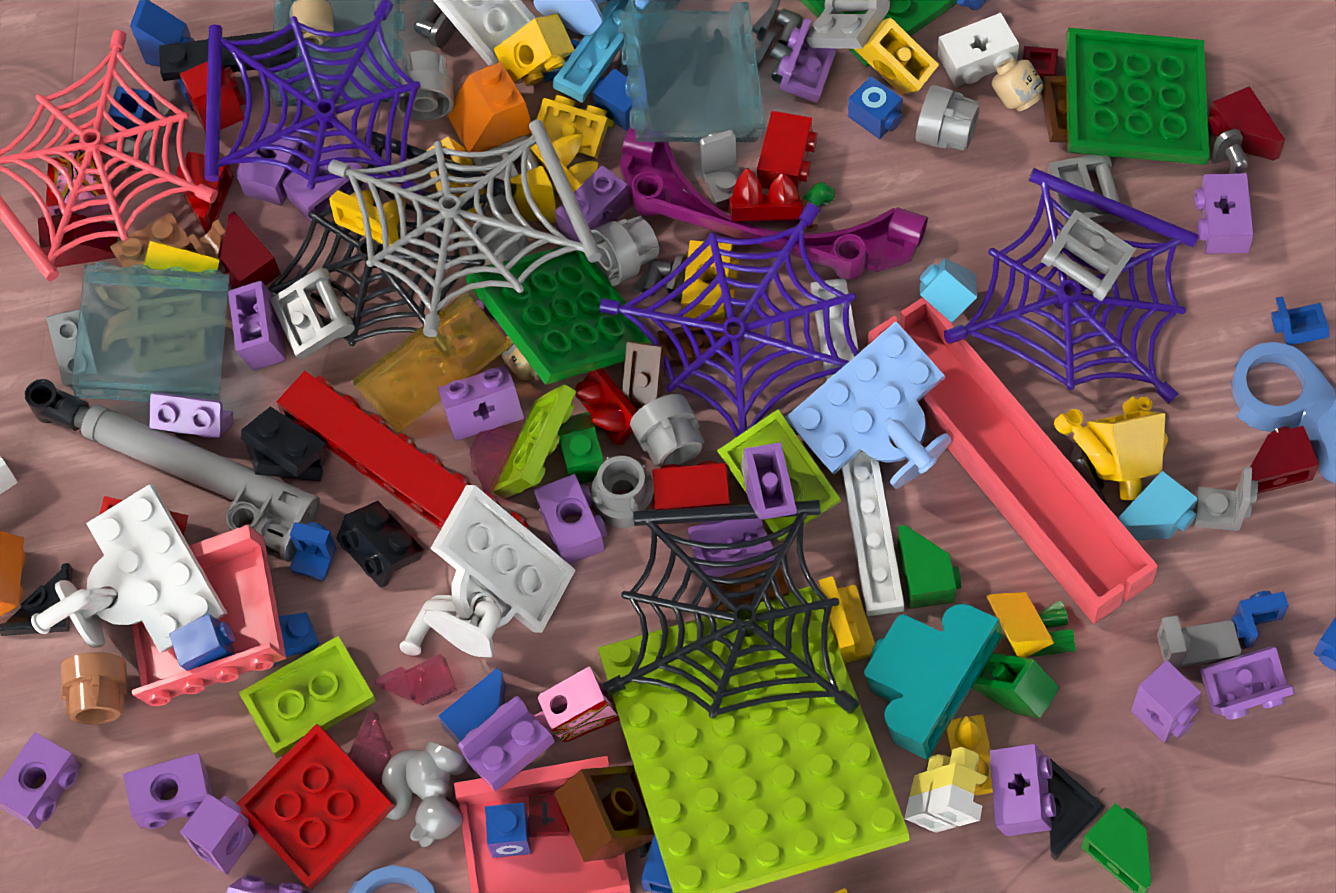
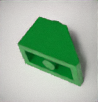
[557,412,604,484]
[897,525,962,609]
[972,653,1059,719]
[1081,803,1151,893]

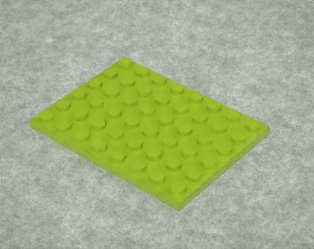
[598,586,910,893]

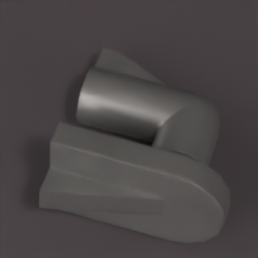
[414,0,457,48]
[751,0,802,49]
[744,30,793,84]
[1211,129,1248,174]
[633,254,688,302]

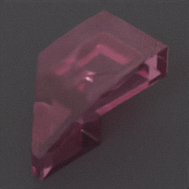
[469,427,518,494]
[373,654,458,706]
[349,711,393,788]

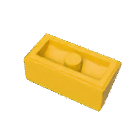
[510,166,557,223]
[141,240,220,292]
[986,592,1054,658]

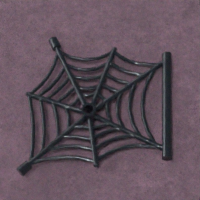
[268,131,517,357]
[602,500,859,719]

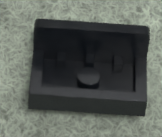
[241,406,326,477]
[336,501,424,588]

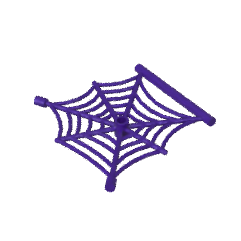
[205,0,424,196]
[944,168,1198,404]
[600,203,859,437]

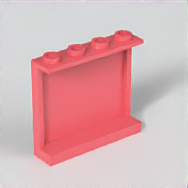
[132,525,286,706]
[454,756,631,893]

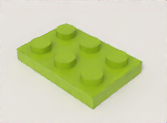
[493,384,576,499]
[717,409,841,543]
[238,636,376,758]

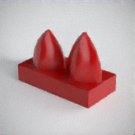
[729,168,802,222]
[575,368,637,445]

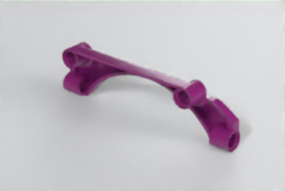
[619,126,928,280]

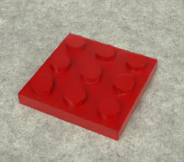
[236,724,396,890]

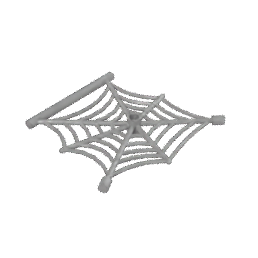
[328,120,602,337]

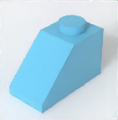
[920,258,977,323]
[1118,471,1198,540]

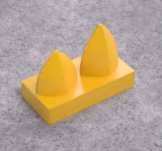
[530,134,598,192]
[329,189,406,246]
[946,715,993,796]

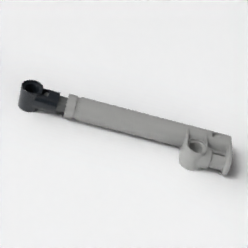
[24,379,321,562]

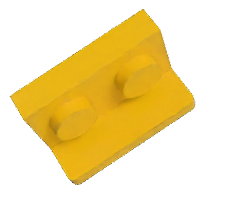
[531,95,614,159]
[818,576,875,664]

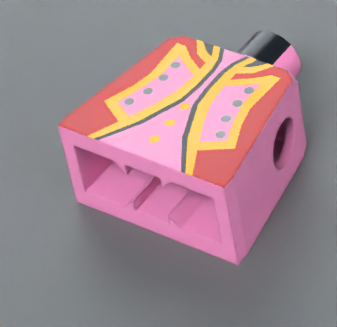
[46,140,119,217]
[533,666,619,742]

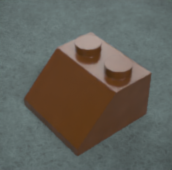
[554,765,655,862]

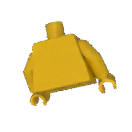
[1054,396,1168,500]

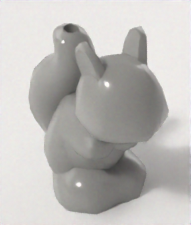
[382,742,469,848]

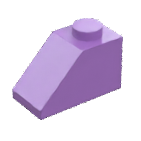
[741,442,797,520]

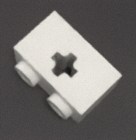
[937,13,1019,87]

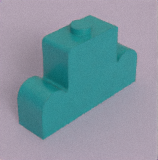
[864,604,1003,760]

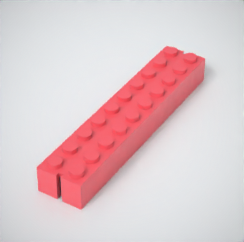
[868,297,1158,624]

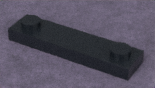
[159,29,299,81]

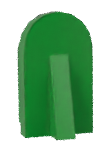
[1030,601,1076,657]

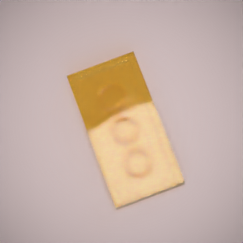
[352,292,512,433]

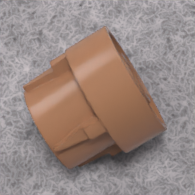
[61,652,128,725]

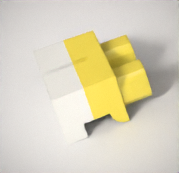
[904,747,987,833]

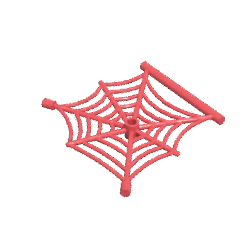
[0,30,218,281]

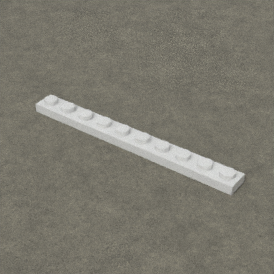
[810,278,904,616]

